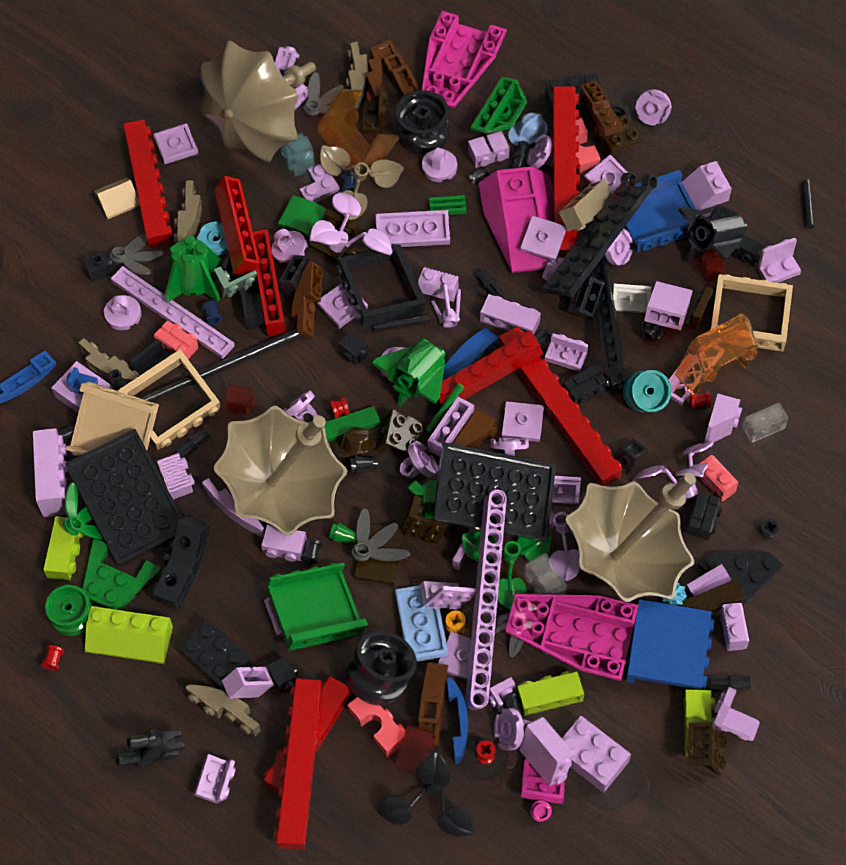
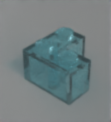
[281,133,315,177]

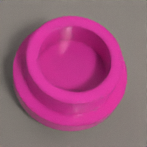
[530,800,552,822]

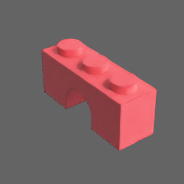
[576,118,601,175]
[348,697,407,757]

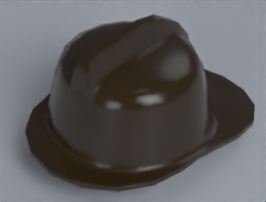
[331,427,376,458]

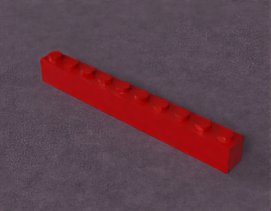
[553,87,580,257]
[499,326,622,486]

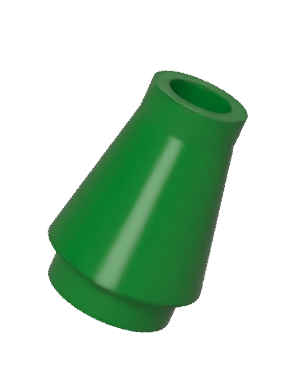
[329,523,357,544]

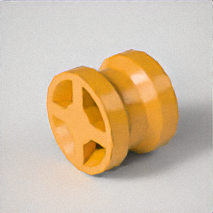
[446,611,466,634]

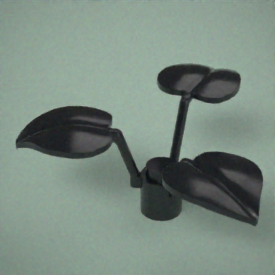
[377,751,475,836]

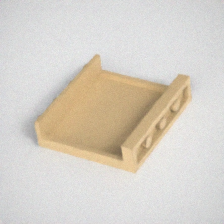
[65,382,159,456]

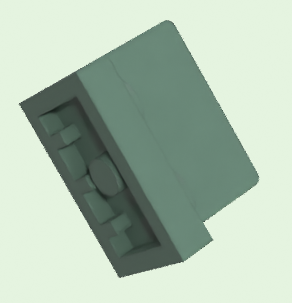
[212,266,257,298]

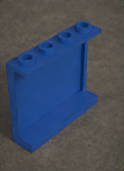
[613,170,695,252]
[626,599,714,690]

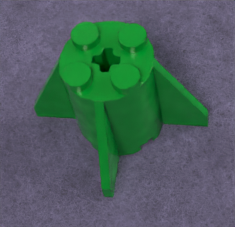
[164,236,222,303]
[372,338,445,407]

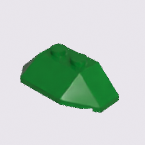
[471,77,527,133]

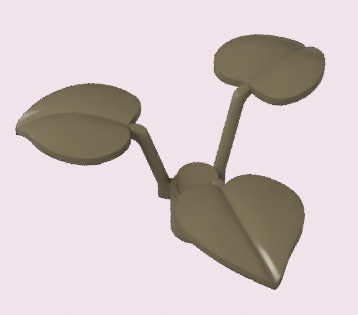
[320,146,404,220]

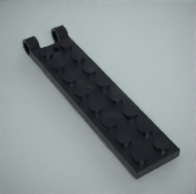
[542,172,658,297]

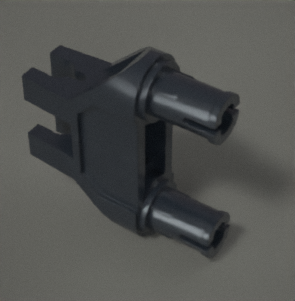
[115,729,184,767]

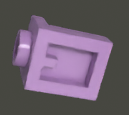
[275,46,299,71]
[489,677,515,712]

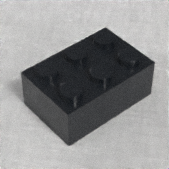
[545,73,601,122]
[178,619,252,692]

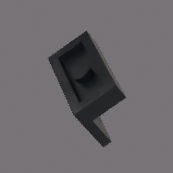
[240,288,265,330]
[130,339,171,375]

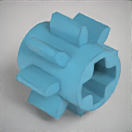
[662,582,687,605]

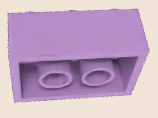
[562,716,631,793]

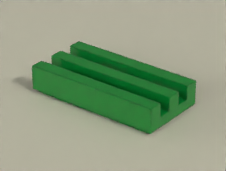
[429,195,466,215]

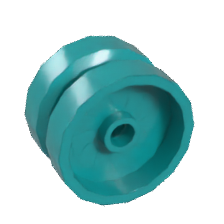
[623,370,671,412]

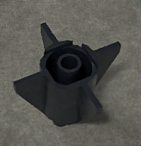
[678,204,747,262]

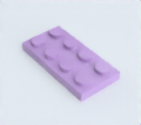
[376,210,450,247]

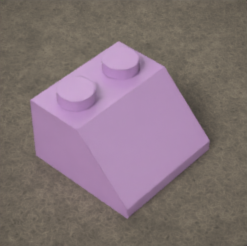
[682,161,732,210]
[704,394,742,443]

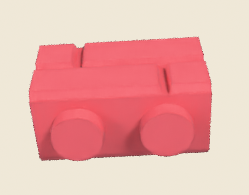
[154,321,198,359]
[697,455,739,502]

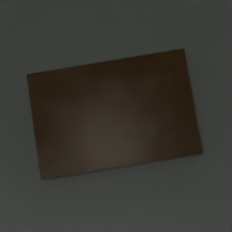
[354,524,405,586]

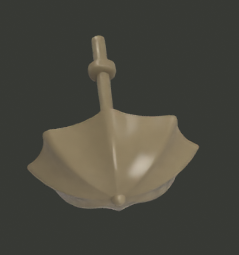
[200,41,316,162]
[214,406,347,535]
[566,473,696,602]

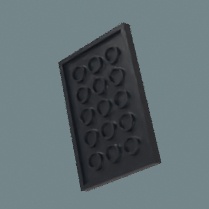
[65,429,183,567]
[432,442,556,542]

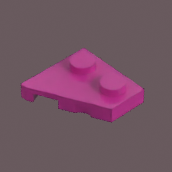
[521,759,565,804]

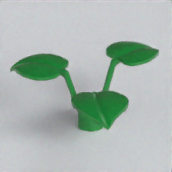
[462,531,552,610]

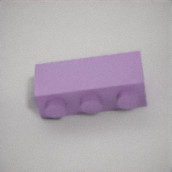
[480,294,541,335]
[428,397,474,457]

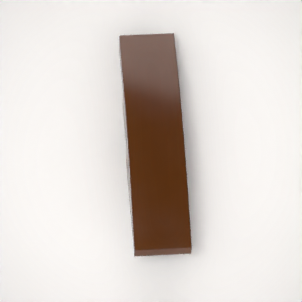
[376,39,420,97]
[366,46,382,109]

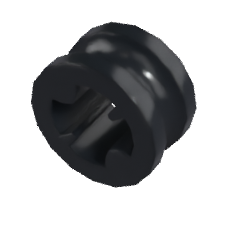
[760,519,779,539]

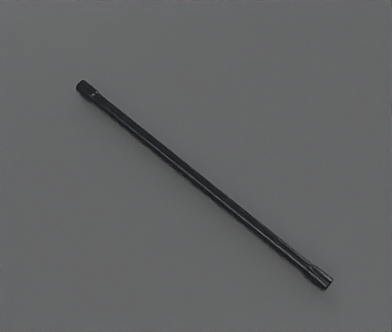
[58,327,303,441]

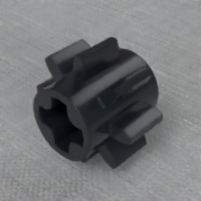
[641,321,664,341]

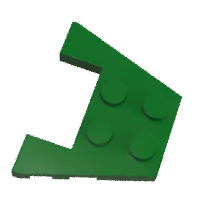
[83,538,162,610]

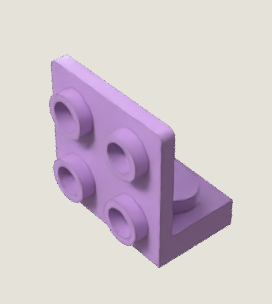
[757,238,801,283]
[420,581,477,610]

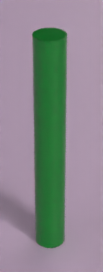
[426,383,464,433]

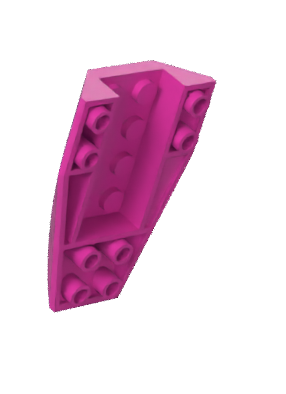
[422,11,507,108]
[479,167,554,273]
[506,594,638,681]

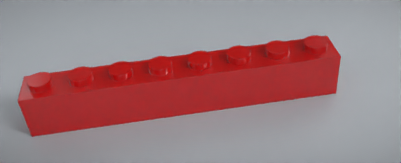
[124,120,173,248]
[274,679,322,850]

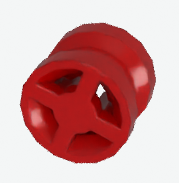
[329,396,350,419]

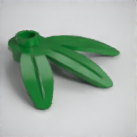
[63,482,104,539]

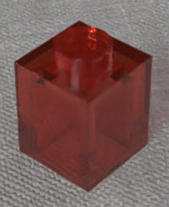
[702,250,725,280]
[226,385,256,414]

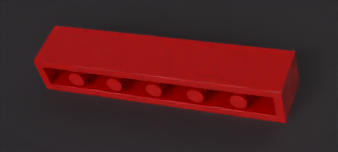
[214,176,260,276]
[253,229,286,336]
[439,330,543,406]
[264,676,352,793]

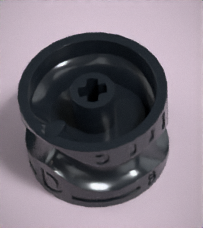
[396,90,449,155]
[345,631,417,706]

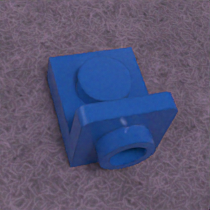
[66,367,99,395]

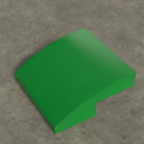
[277,196,326,239]

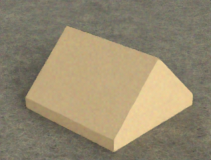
[94,177,140,219]

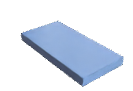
[395,585,448,661]

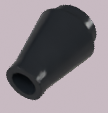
[348,456,378,475]

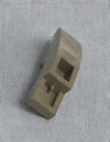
[346,42,368,109]
[174,180,202,244]
[78,338,140,385]
[186,685,261,737]

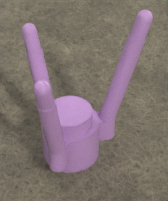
[431,284,461,328]

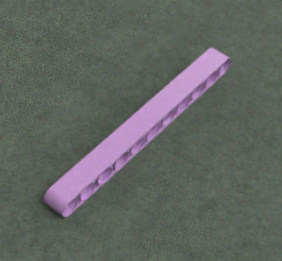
[465,490,506,710]

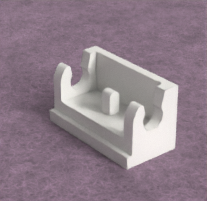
[613,284,651,313]

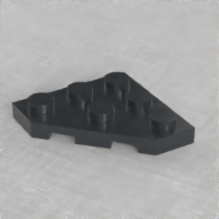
[698,551,783,606]

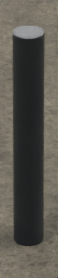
[803,179,814,228]
[373,314,429,331]

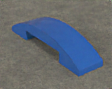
[442,328,499,381]
[0,351,56,403]
[447,678,468,764]

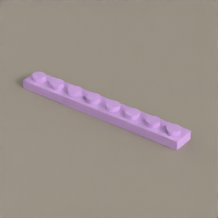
[111,266,235,359]

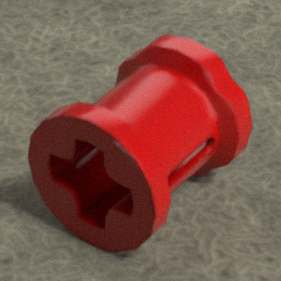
[689,391,711,410]
[40,645,64,671]
[477,740,495,765]

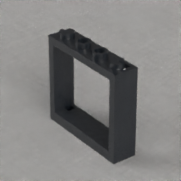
[336,244,426,327]

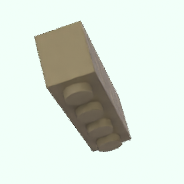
[559,179,612,231]

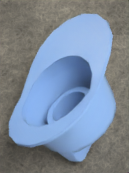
[509,113,548,146]

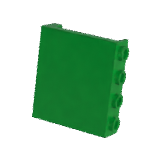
[266,563,368,651]

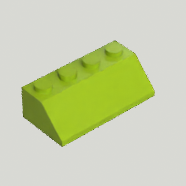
[85,606,173,664]

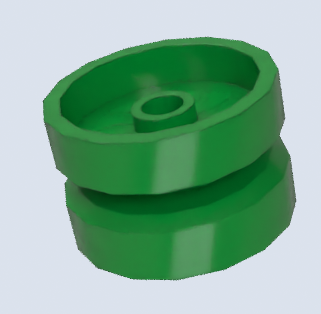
[45,585,92,636]

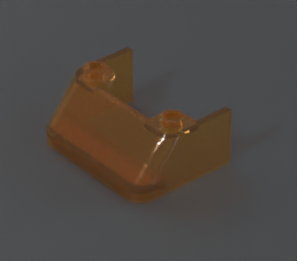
[318,89,399,172]
[675,314,758,396]

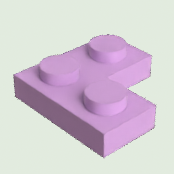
[300,163,340,203]

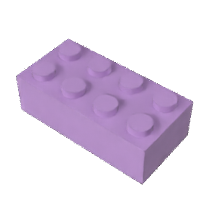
[33,428,69,517]

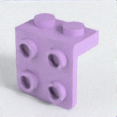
[714,687,760,741]

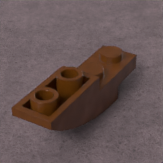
[580,80,623,136]
[291,261,323,338]
[417,663,449,746]

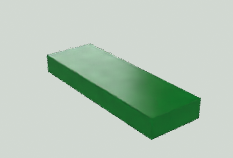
[324,406,381,442]

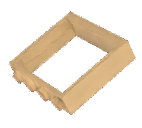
[710,274,793,352]
[118,349,220,450]

